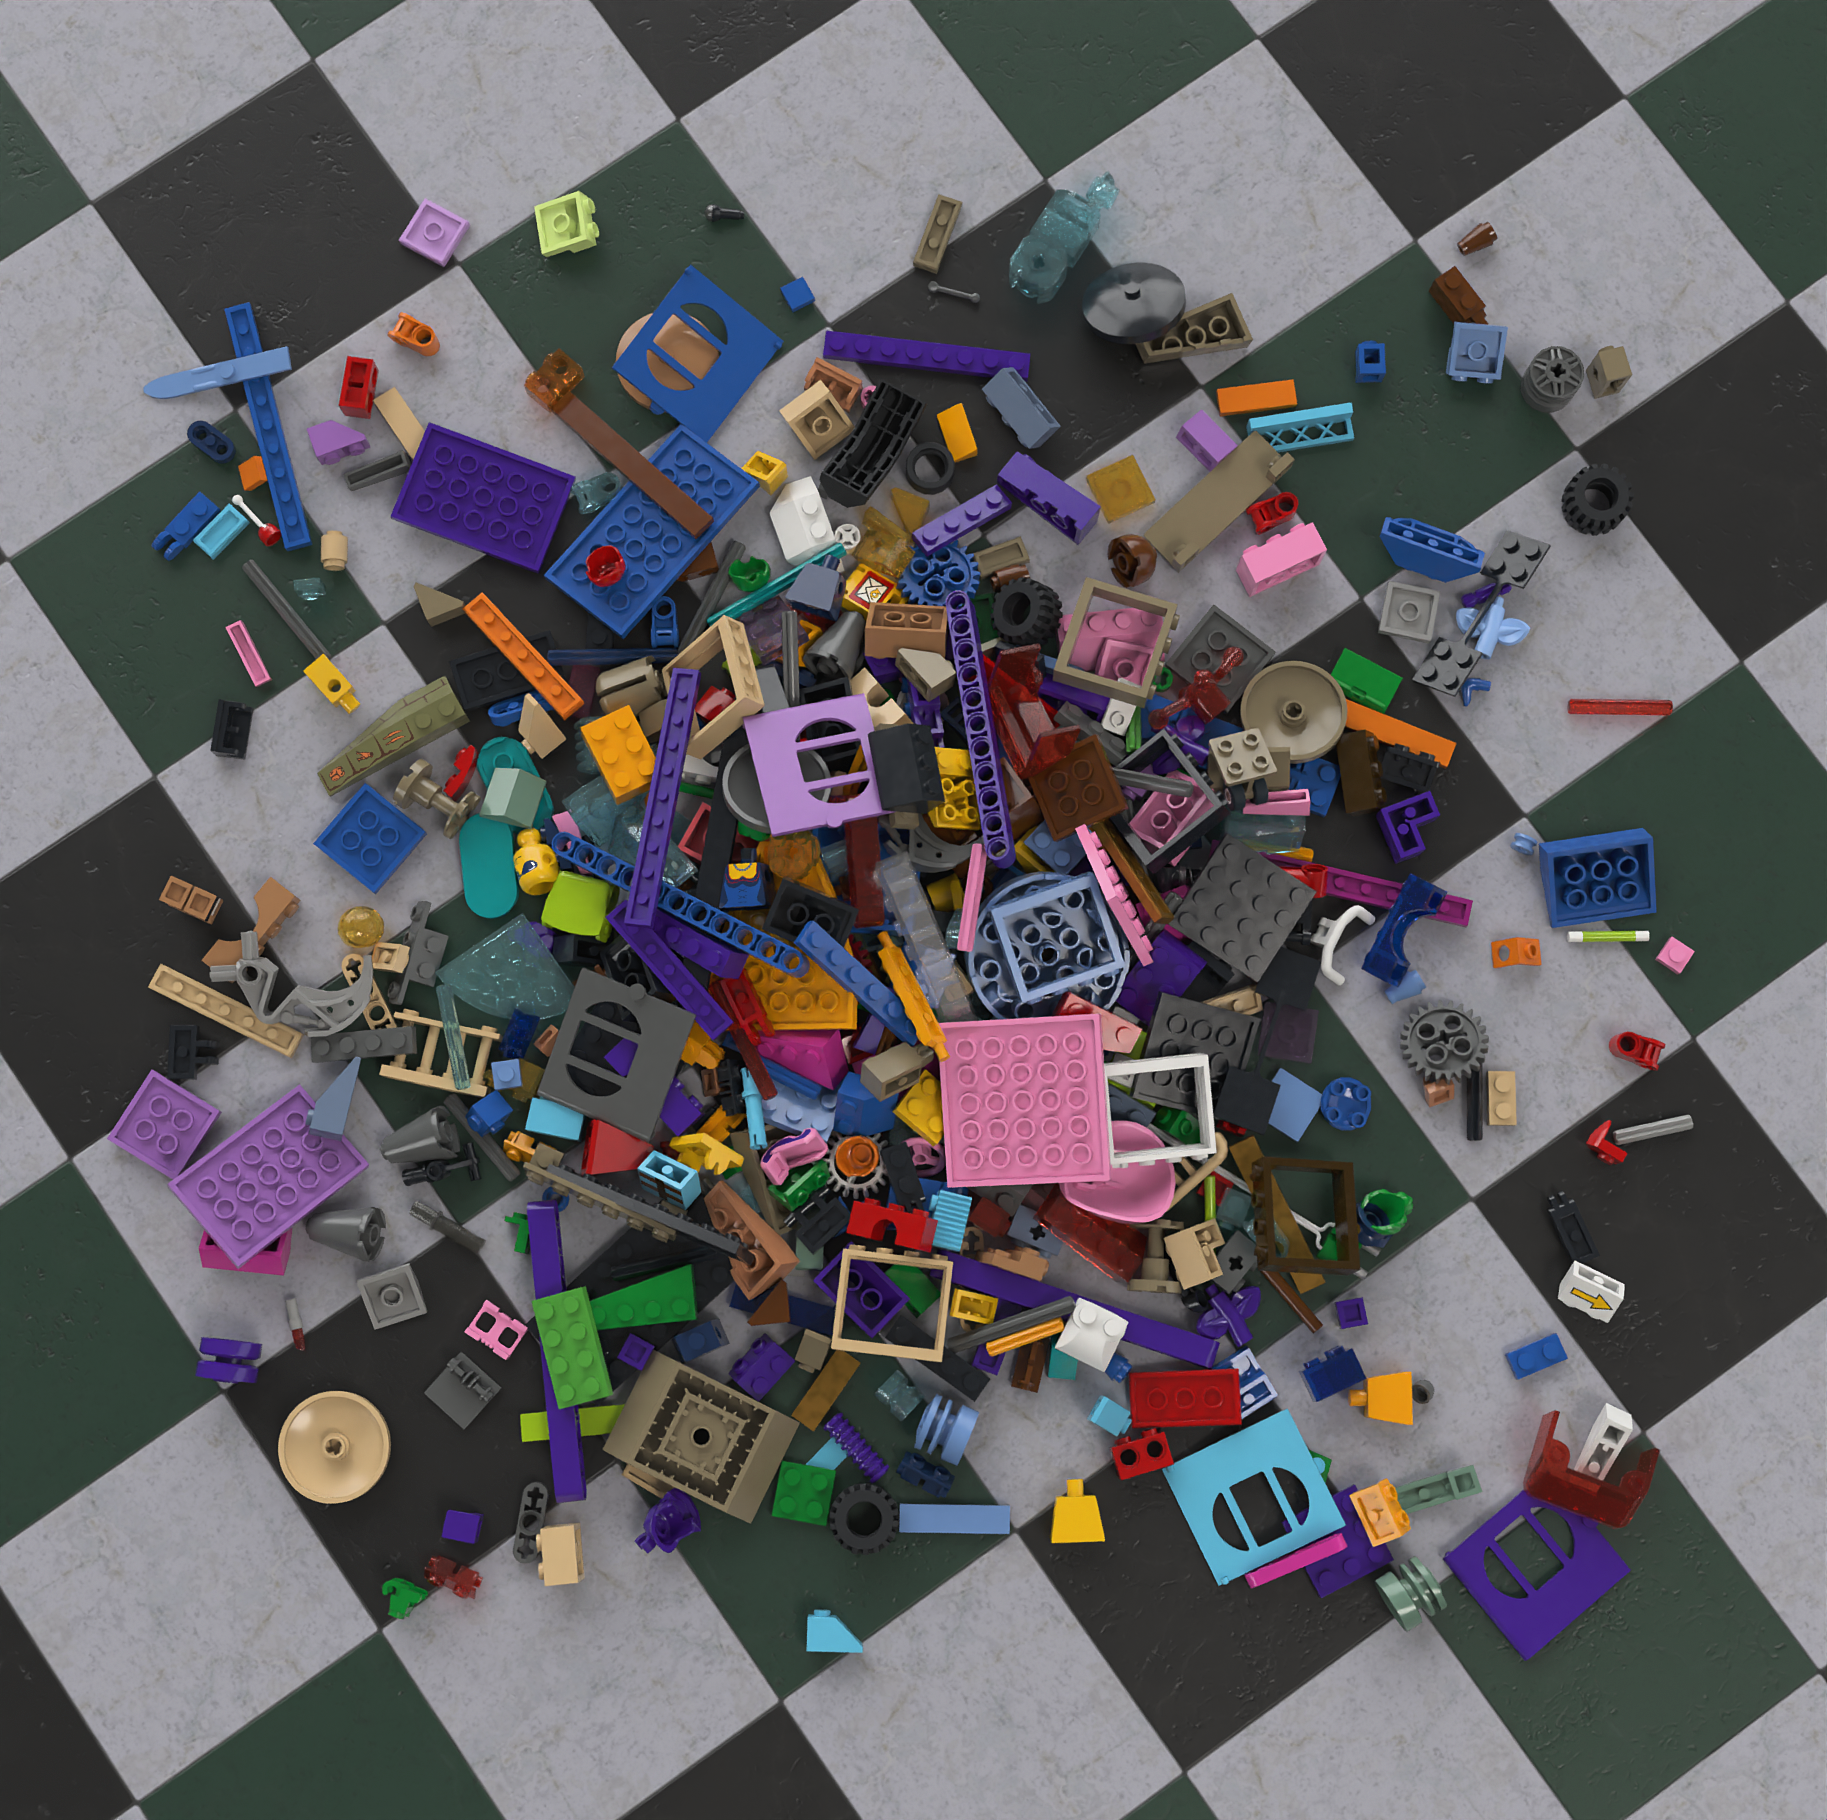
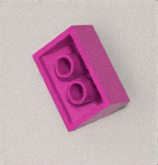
[198,1228,292,1276]

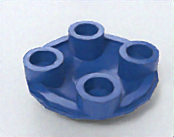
[1321,1078,1371,1130]

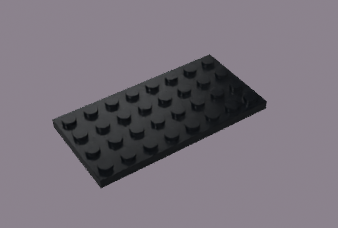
[525,1193,734,1407]

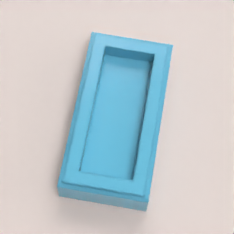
[193,503,250,560]

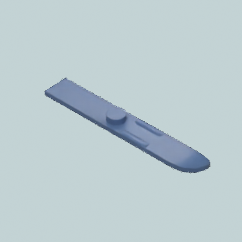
[143,346,292,399]

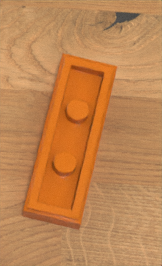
[1216,380,1297,416]

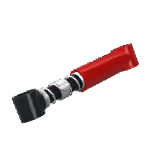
[1152,862,1328,898]

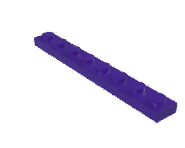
[823,330,1031,382]

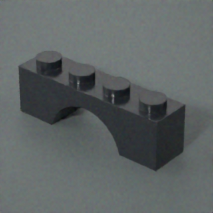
[885,1315,990,1402]

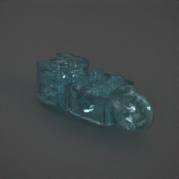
[1008,171,1120,304]

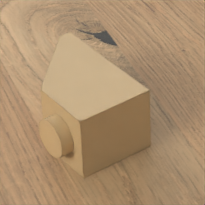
[518,693,566,759]

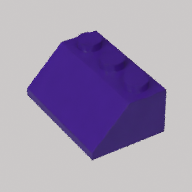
[1029,673,1110,724]
[813,1241,910,1339]

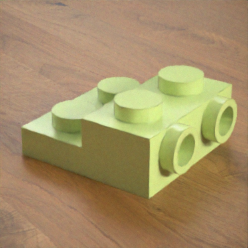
[534,191,599,257]

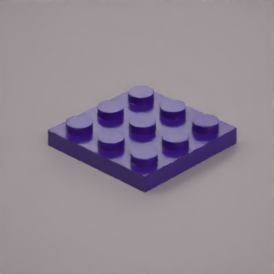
[1281,1484,1394,1598]

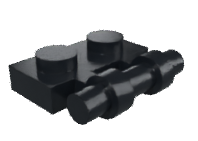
[783,1185,851,1255]

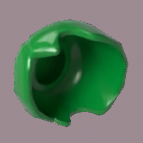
[728,556,771,592]

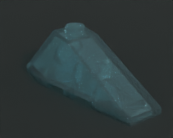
[562,743,658,847]
[608,801,698,887]

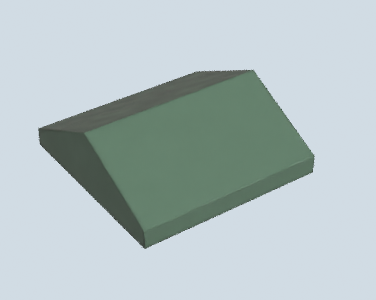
[479,768,547,829]

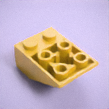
[928,747,980,830]

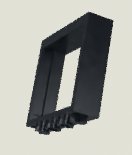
[1110,729,1231,874]

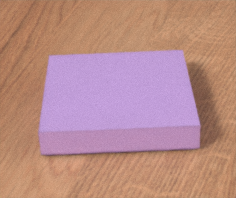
[399,198,470,267]

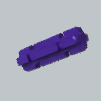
[1461,583,1512,608]

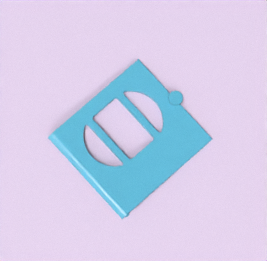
[1162,1408,1346,1586]

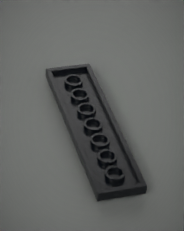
[546,1164,755,1266]

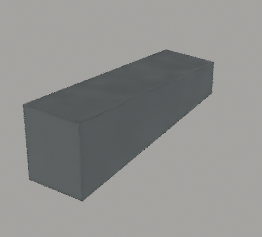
[343,450,412,491]

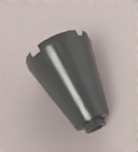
[803,611,866,682]
[380,1106,460,1164]
[306,1207,386,1262]

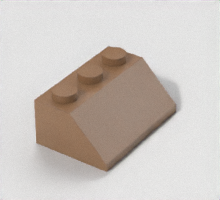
[865,602,949,659]

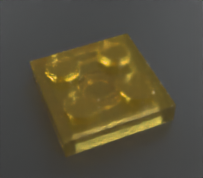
[1086,455,1156,524]

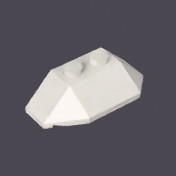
[770,476,845,573]

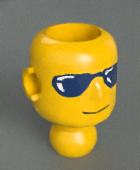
[513,828,560,895]

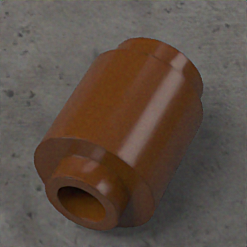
[990,564,1030,594]

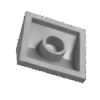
[356,1263,427,1330]

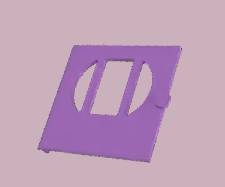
[742,693,896,837]

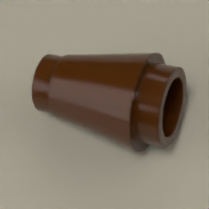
[1457,222,1498,256]

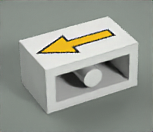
[1558,1261,1625,1323]

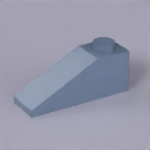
[305,1057,361,1141]

